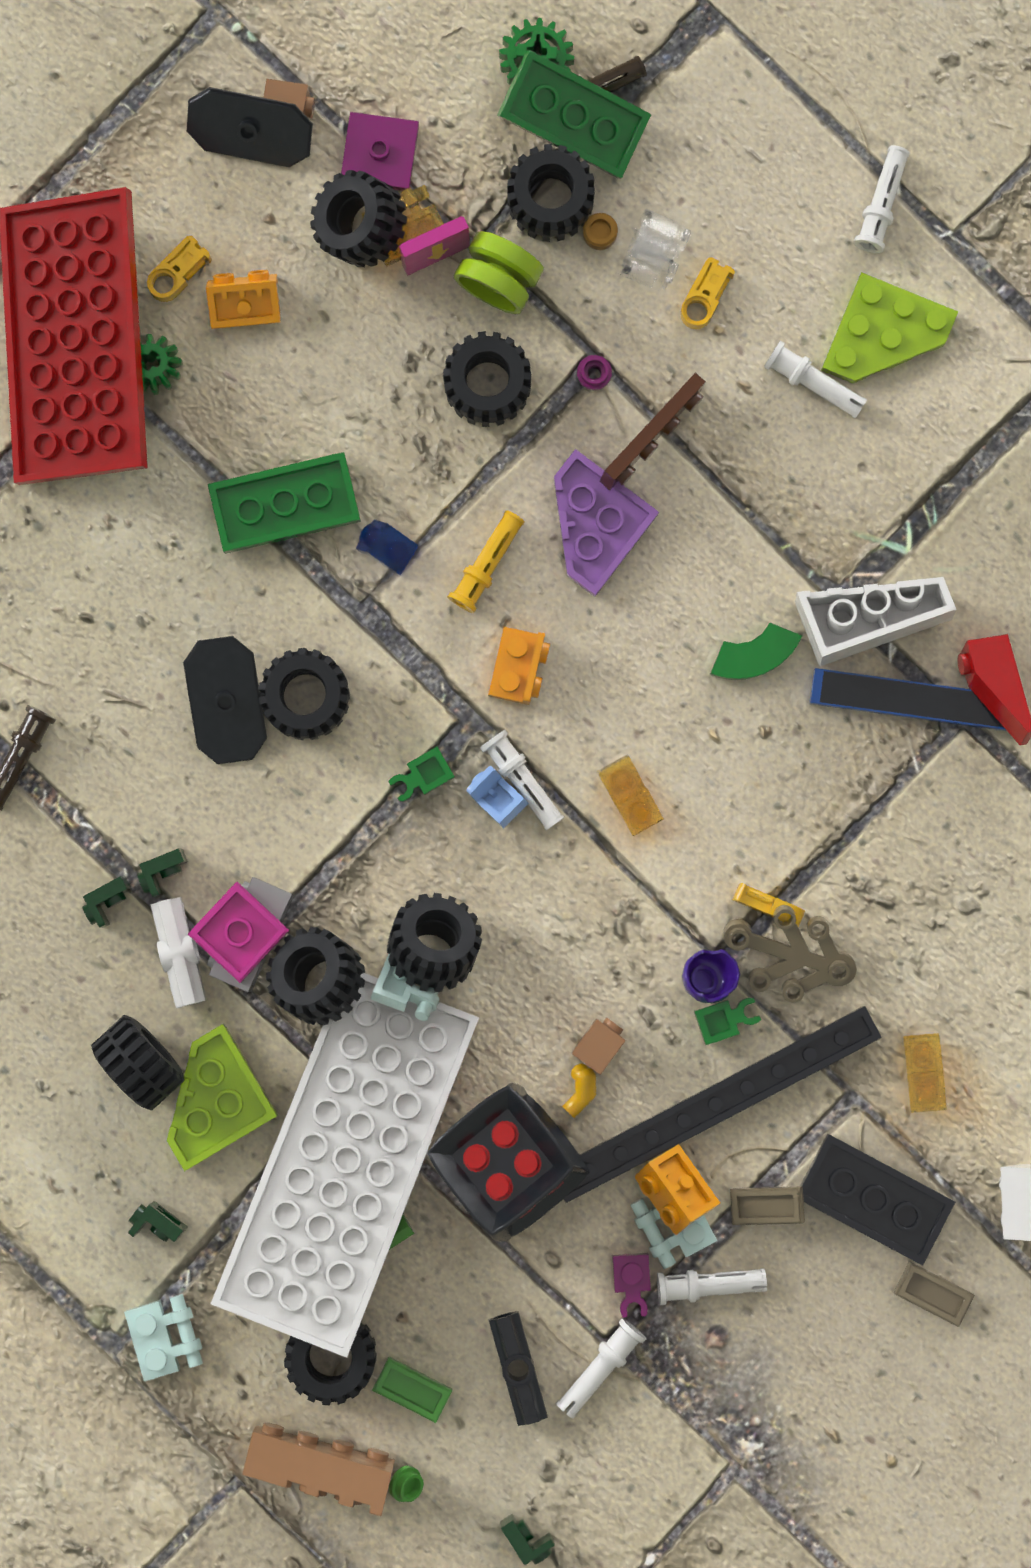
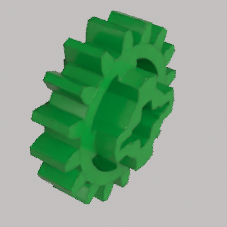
[499,18,574,85]

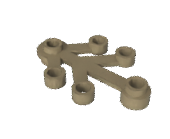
[723,905,857,1003]

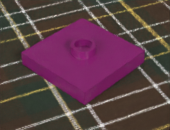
[341,112,419,192]

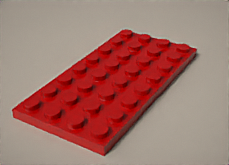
[0,187,148,485]

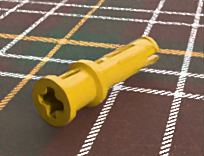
[447,510,525,613]

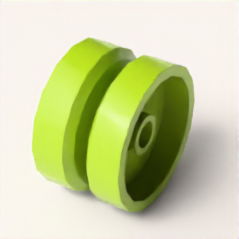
[454,231,544,315]

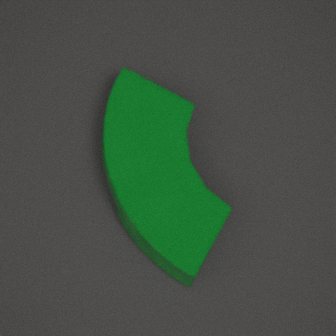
[710,623,802,680]

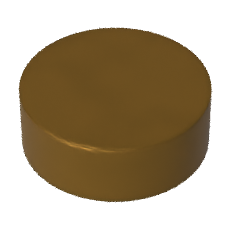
[583,213,618,250]

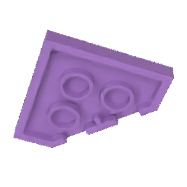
[554,449,659,597]

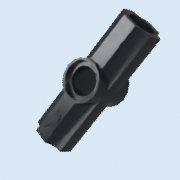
[489,1311,548,1426]

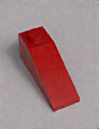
[957,634,1031,745]

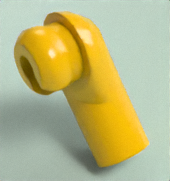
[562,1063,596,1118]

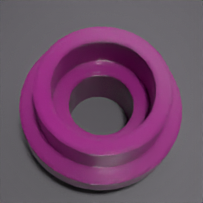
[577,355,612,390]

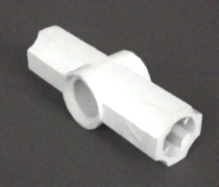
[150,897,207,1008]

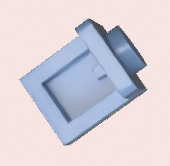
[466,766,529,829]

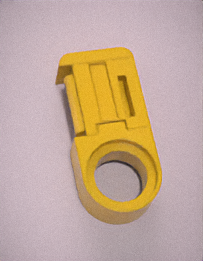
[147,236,212,302]
[680,257,735,329]
[732,883,805,927]

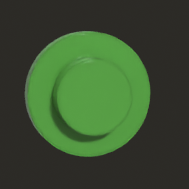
[389,1465,424,1502]

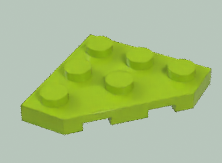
[821,272,958,383]
[167,1024,278,1172]

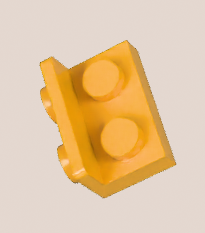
[206,270,281,329]
[488,627,550,705]
[635,1144,720,1235]

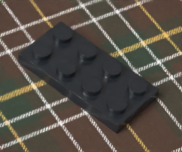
[800,1133,956,1266]

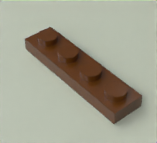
[599,372,706,490]

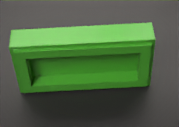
[372,1357,452,1423]

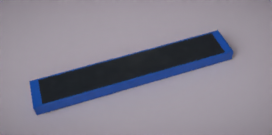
[810,668,1007,731]

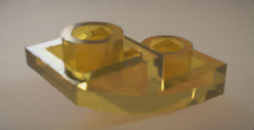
[596,755,664,836]
[903,1033,947,1113]

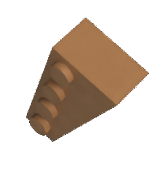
[242,1423,395,1516]

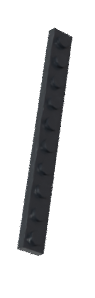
[564,1006,882,1203]

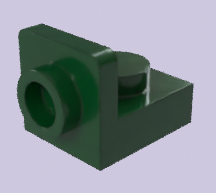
[137,848,188,898]
[82,876,132,928]
[128,1201,188,1242]
[500,1514,555,1566]

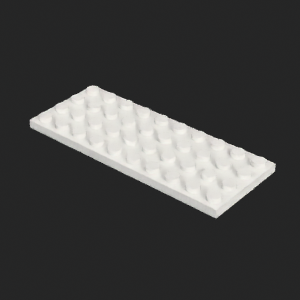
[211,973,479,1358]

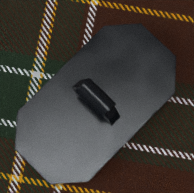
[186,87,313,167]
[183,636,267,764]

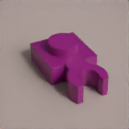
[612,1253,651,1318]

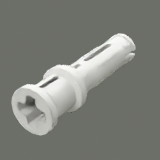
[853,145,910,253]
[764,340,867,418]
[480,730,564,830]
[657,1268,767,1305]
[556,1318,646,1419]

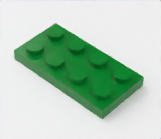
[497,50,651,179]
[208,452,361,554]

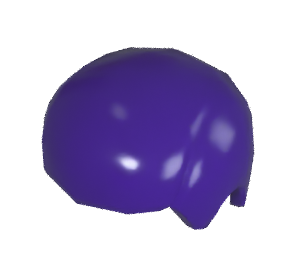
[681,949,740,1003]

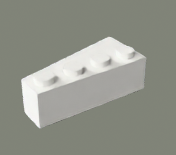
[795,577,956,667]

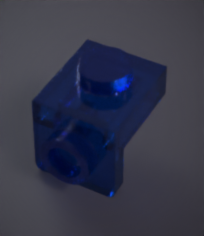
[356,519,419,575]

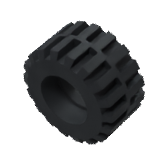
[507,144,595,242]
[310,170,407,268]
[443,331,531,427]
[259,648,350,740]
[387,893,482,992]
[266,927,365,1025]
[91,1015,185,1111]
[284,1323,377,1406]

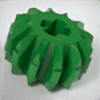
[140,334,183,395]

